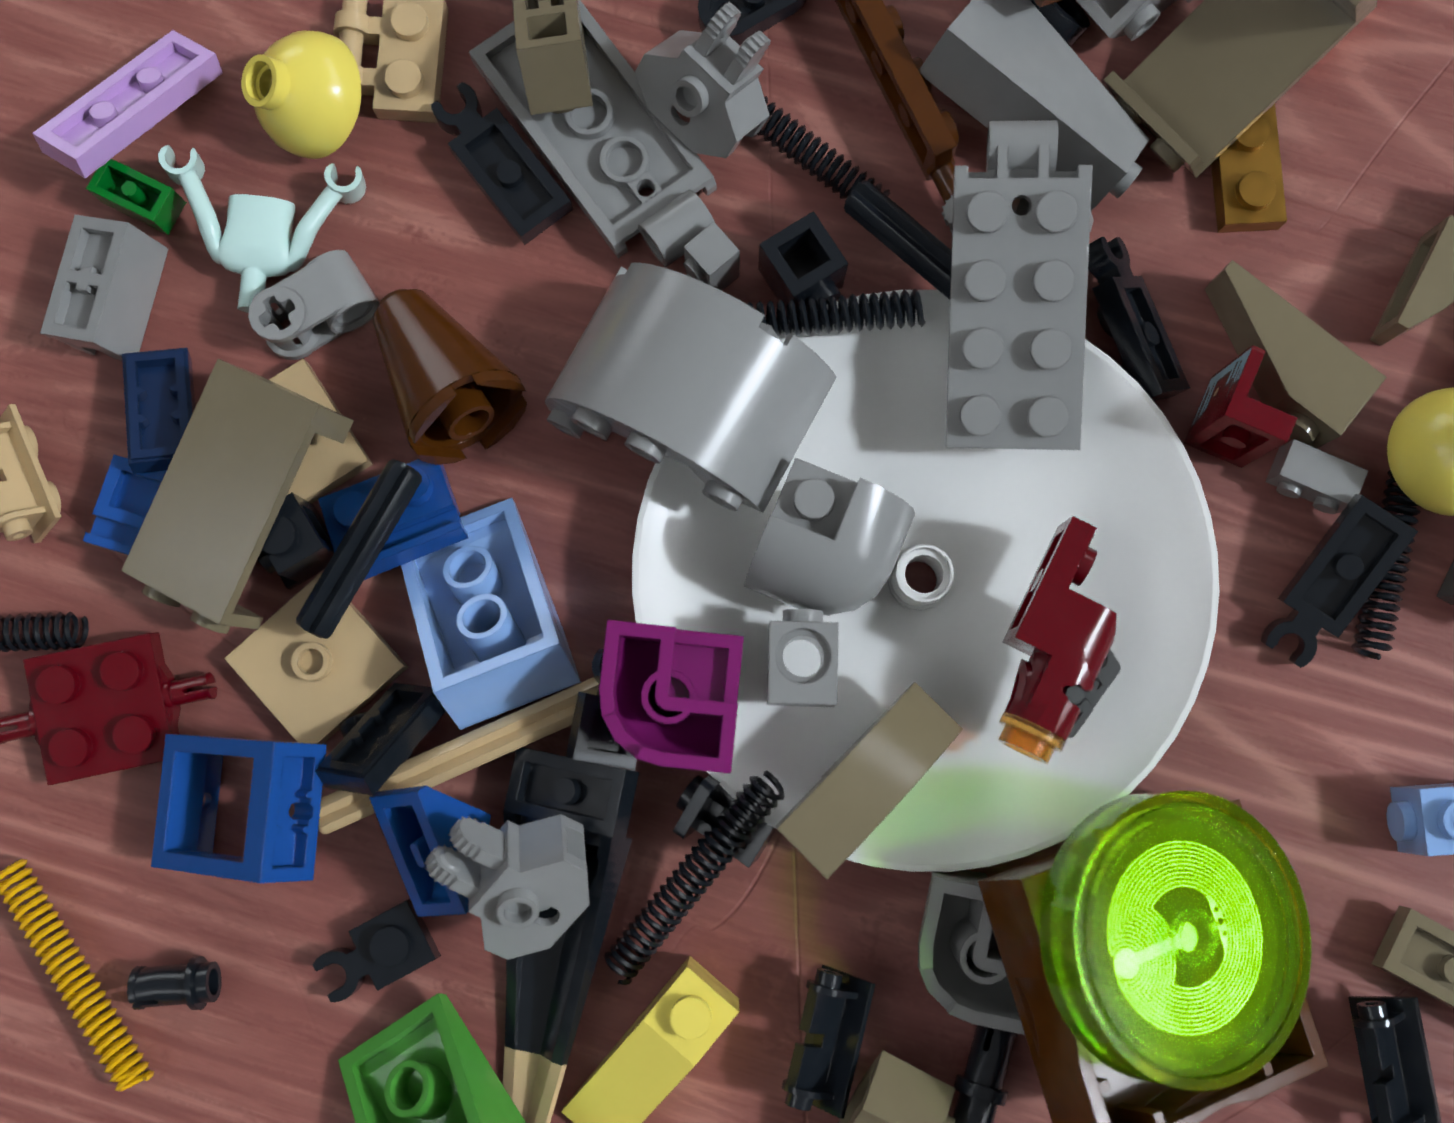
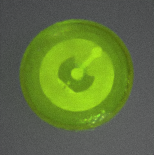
[1039,790,1312,1091]

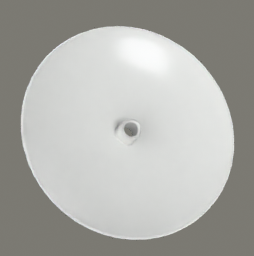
[632,290,1220,872]

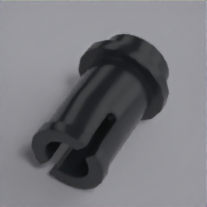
[127,956,222,1010]

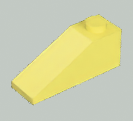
[561,956,739,1123]

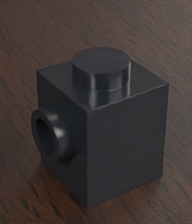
[758,211,848,315]

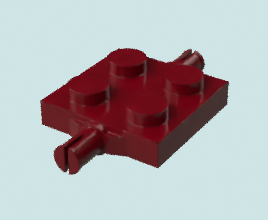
[0,632,217,786]

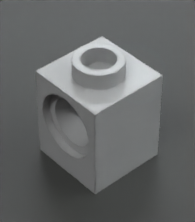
[767,609,838,707]

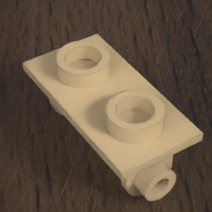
[0,404,62,543]

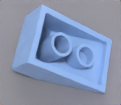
[401,497,581,730]

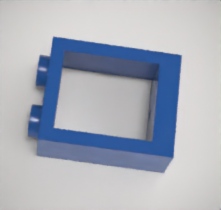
[151,734,327,883]

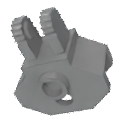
[635,2,771,158]
[425,814,590,960]

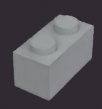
[683,222,740,291]
[1265,439,1368,514]

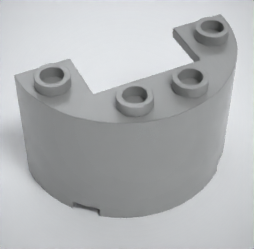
[545,263,836,513]

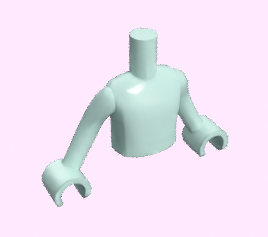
[158,145,366,313]

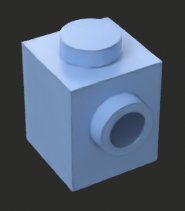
[1386,783,1454,856]

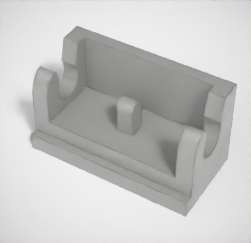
[40,214,168,362]

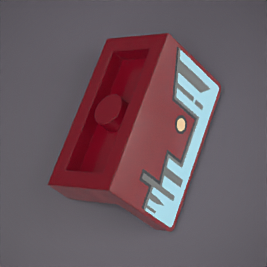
[1184,345,1297,468]

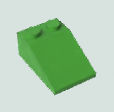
[338,993,526,1123]

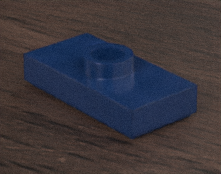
[122,348,195,474]

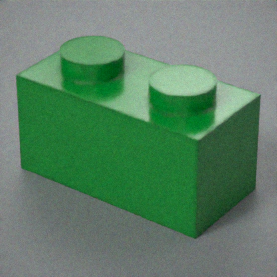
[86,159,187,235]

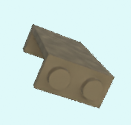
[1104,0,1377,178]
[121,359,354,634]

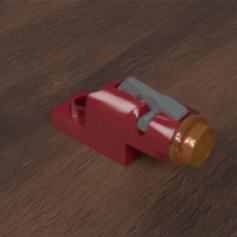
[998,516,1121,764]

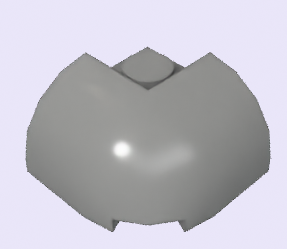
[744,457,915,616]
[918,870,1025,1035]

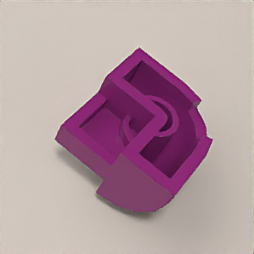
[599,620,744,774]

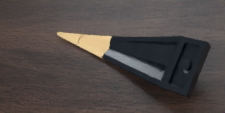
[503,747,639,1123]

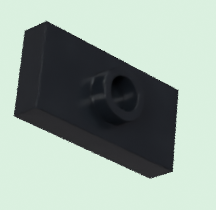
[315,683,446,796]

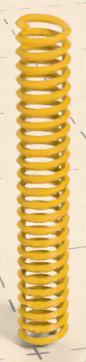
[0,859,154,1092]

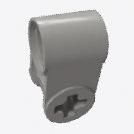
[248,250,380,360]

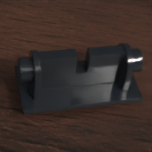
[781,965,876,1119]
[1348,996,1442,1123]

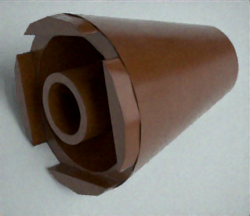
[372,289,527,465]

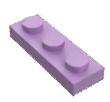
[32,30,223,178]

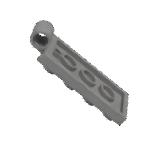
[469,0,717,267]
[945,120,1093,450]

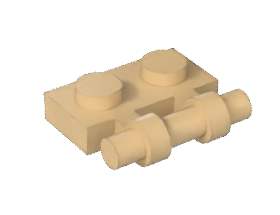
[333,0,449,123]

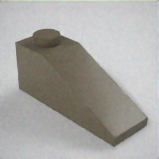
[512,0,593,115]
[1205,260,1387,449]

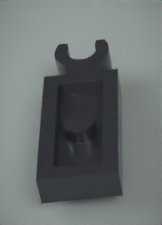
[431,82,573,245]
[1088,237,1190,401]
[1261,494,1418,668]

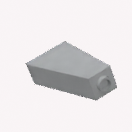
[919,0,1149,211]

